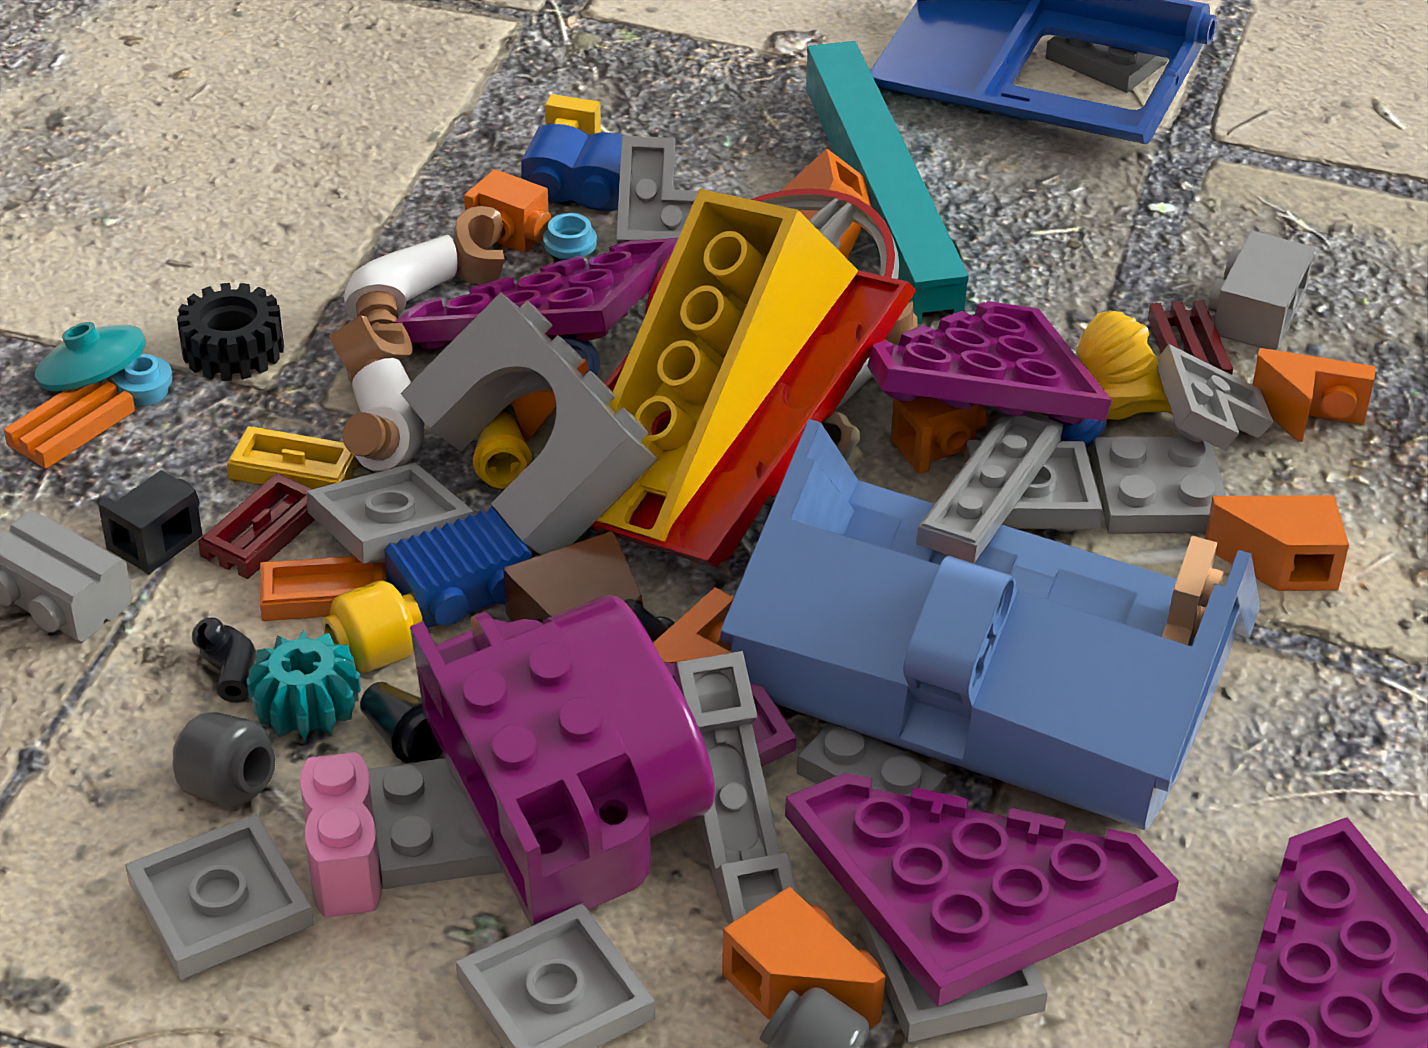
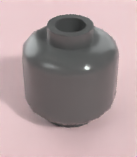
[172,712,275,806]
[759,987,870,1048]

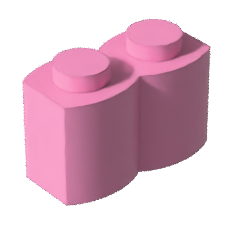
[300,752,382,917]

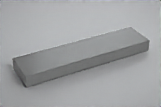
[916,412,1063,563]

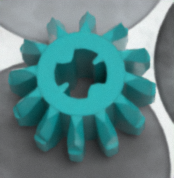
[247,630,361,740]

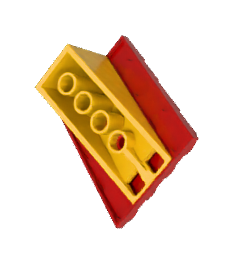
[589,189,916,568]

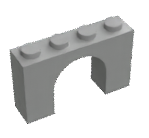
[400,292,658,555]

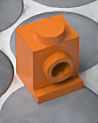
[464,169,551,254]
[891,396,987,474]

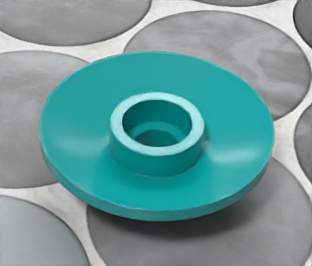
[35,322,146,391]

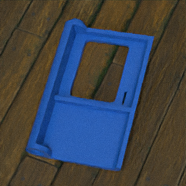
[870,0,1217,144]

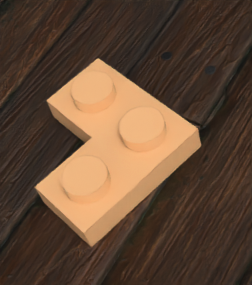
[1162,535,1224,646]

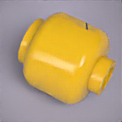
[322,580,423,674]

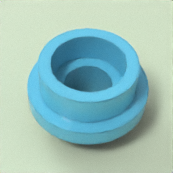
[543,213,597,260]
[113,354,173,406]

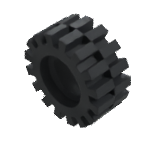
[177,283,284,381]

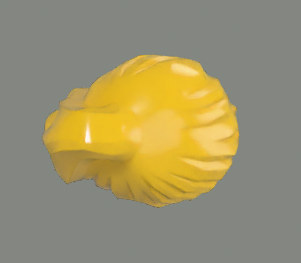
[1076,311,1173,420]

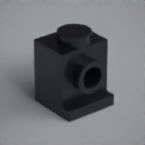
[98,470,203,574]

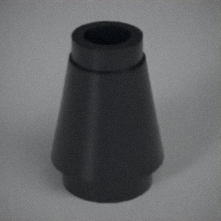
[360,682,442,762]

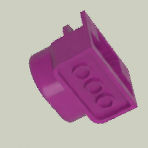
[410,595,715,926]

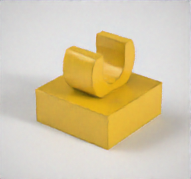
[545,94,601,135]

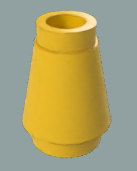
[473,411,532,489]

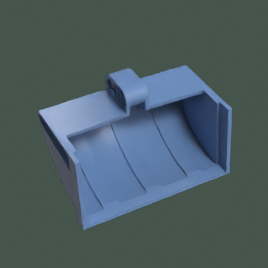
[720,419,1260,831]

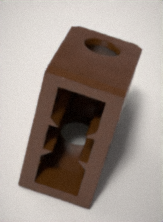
[503,531,643,623]

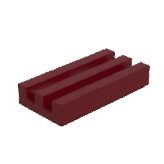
[1148,300,1233,375]
[198,473,315,579]

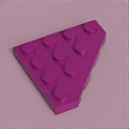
[394,238,678,349]
[867,301,1112,424]
[785,773,1179,1007]
[1228,817,1428,1048]

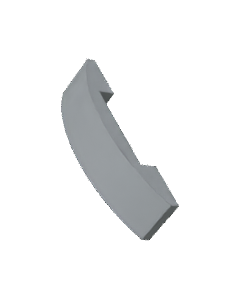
[674,651,797,924]

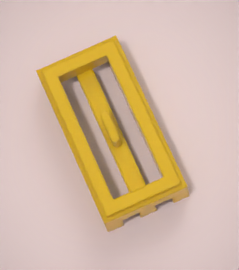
[226,426,360,489]

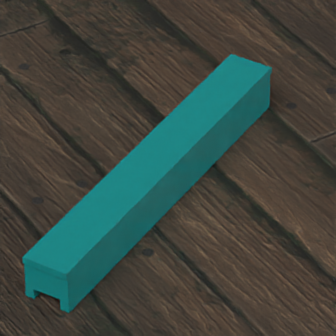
[806,41,969,324]

